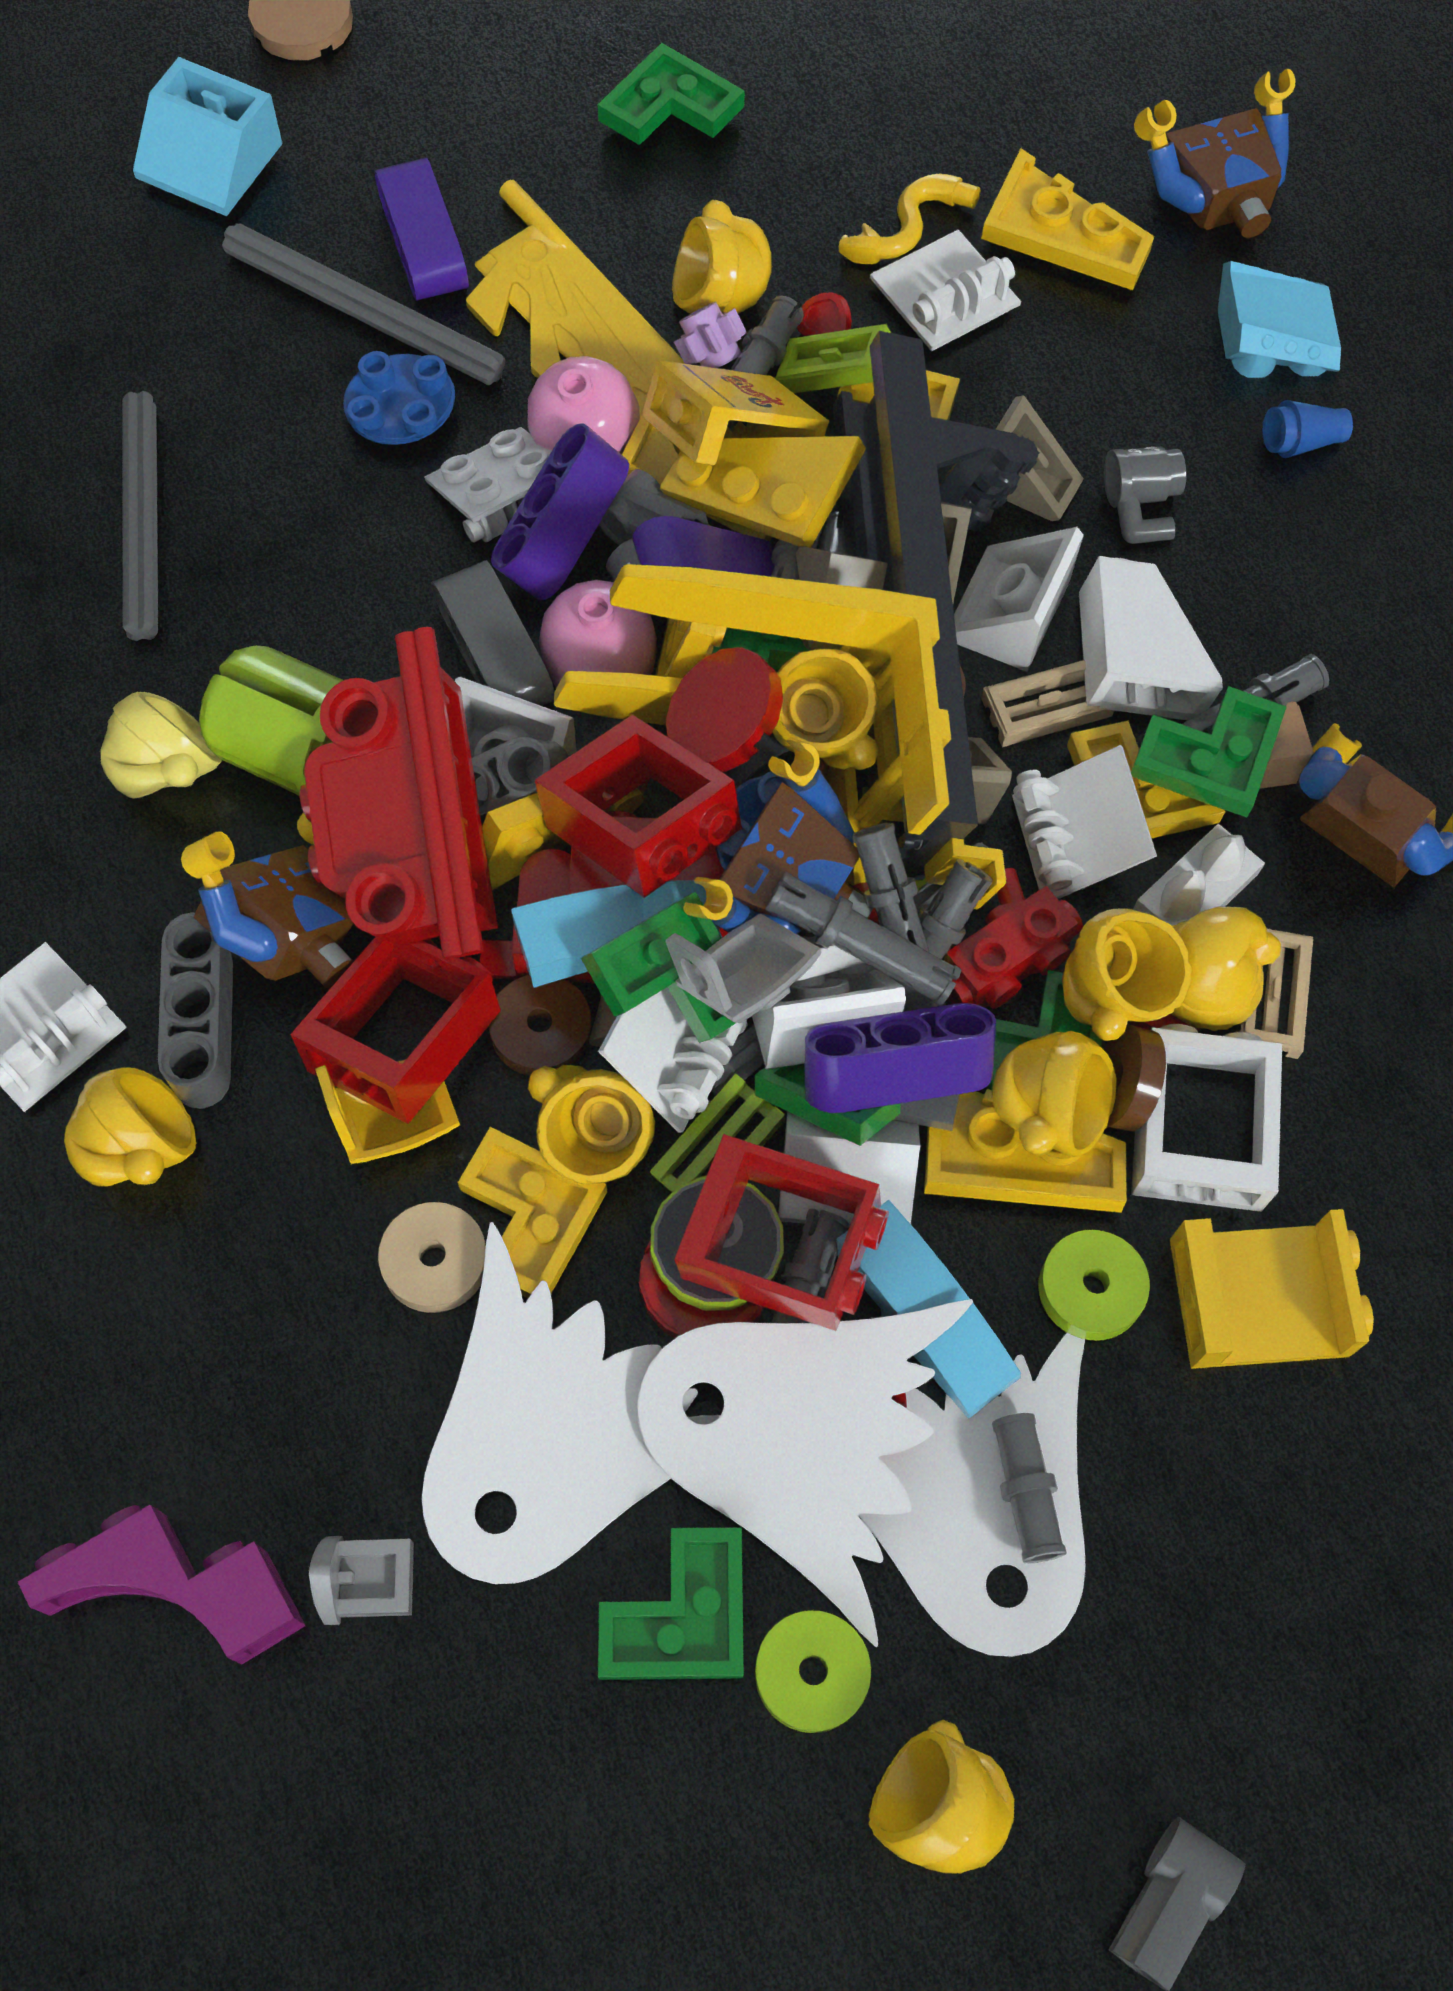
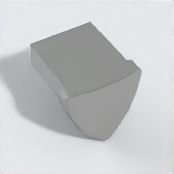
[309,1536,414,1625]

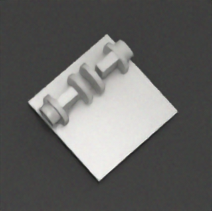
[870,230,1021,351]
[424,427,552,543]
[1012,745,1157,899]
[0,942,127,1112]
[598,987,747,1133]

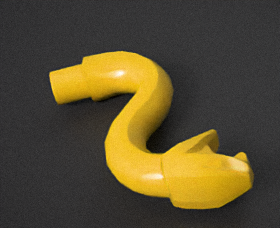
[839,174,980,264]

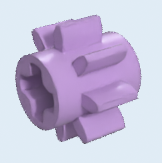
[674,301,747,368]

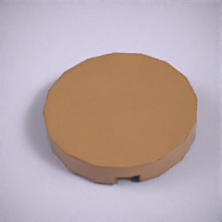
[248,0,353,60]

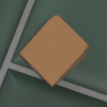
[1259,702,1314,789]

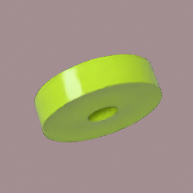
[1038,1230,1150,1341]
[755,1610,871,1733]

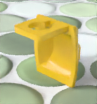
[315,1060,460,1164]

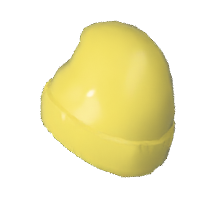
[100,692,222,799]

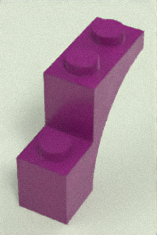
[18,1505,306,1664]

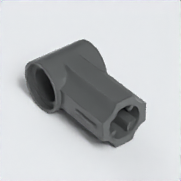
[598,469,709,545]
[1109,1817,1245,1991]

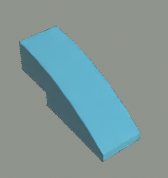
[511,880,722,988]
[836,1200,1021,1419]

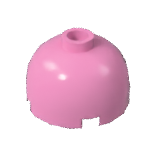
[528,356,640,455]
[539,580,657,688]

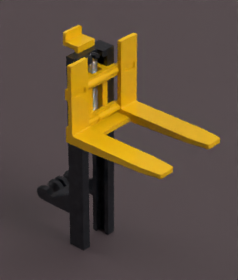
[554,331,1040,909]

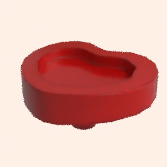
[797,292,852,336]

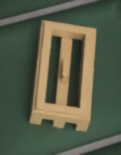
[981,660,1114,747]
[1236,929,1313,1059]

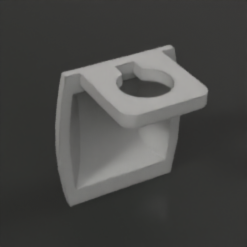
[666,913,822,1024]

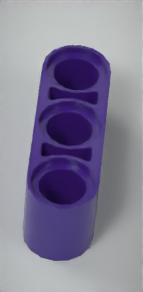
[374,157,469,301]
[491,423,629,601]
[633,516,775,577]
[805,1003,996,1113]

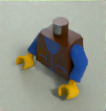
[1134,69,1295,238]
[1299,723,1453,888]
[683,738,873,936]
[181,812,354,989]

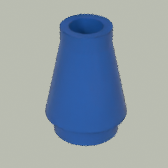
[1262,400,1353,458]

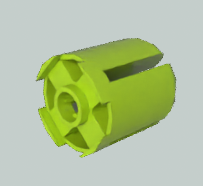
[199,646,344,796]

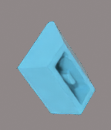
[133,57,282,216]

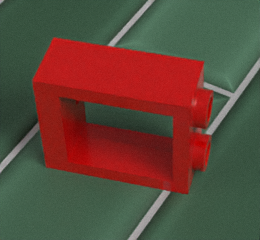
[534,715,742,898]
[290,937,501,1124]
[674,1134,889,1331]

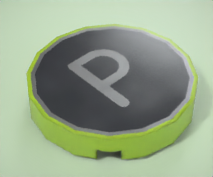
[651,1176,784,1311]

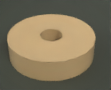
[378,1202,486,1313]

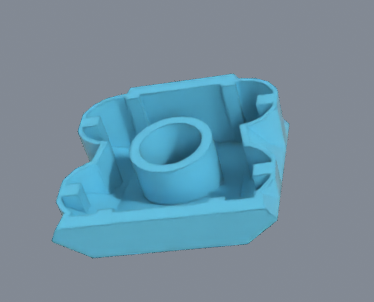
[1218,261,1341,378]

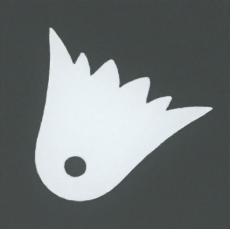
[422,1222,720,1584]
[637,1299,973,1647]
[859,1333,1085,1657]

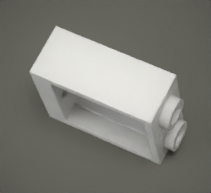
[1131,1024,1282,1212]

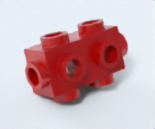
[944,868,1083,1009]

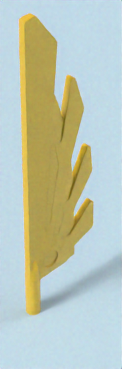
[466,180,756,438]

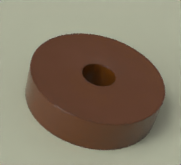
[489,975,592,1076]
[1103,1024,1166,1132]

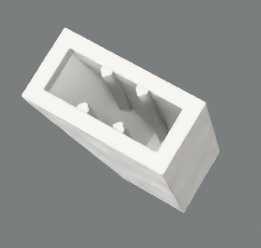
[1079,556,1223,720]

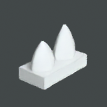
[1133,824,1265,926]

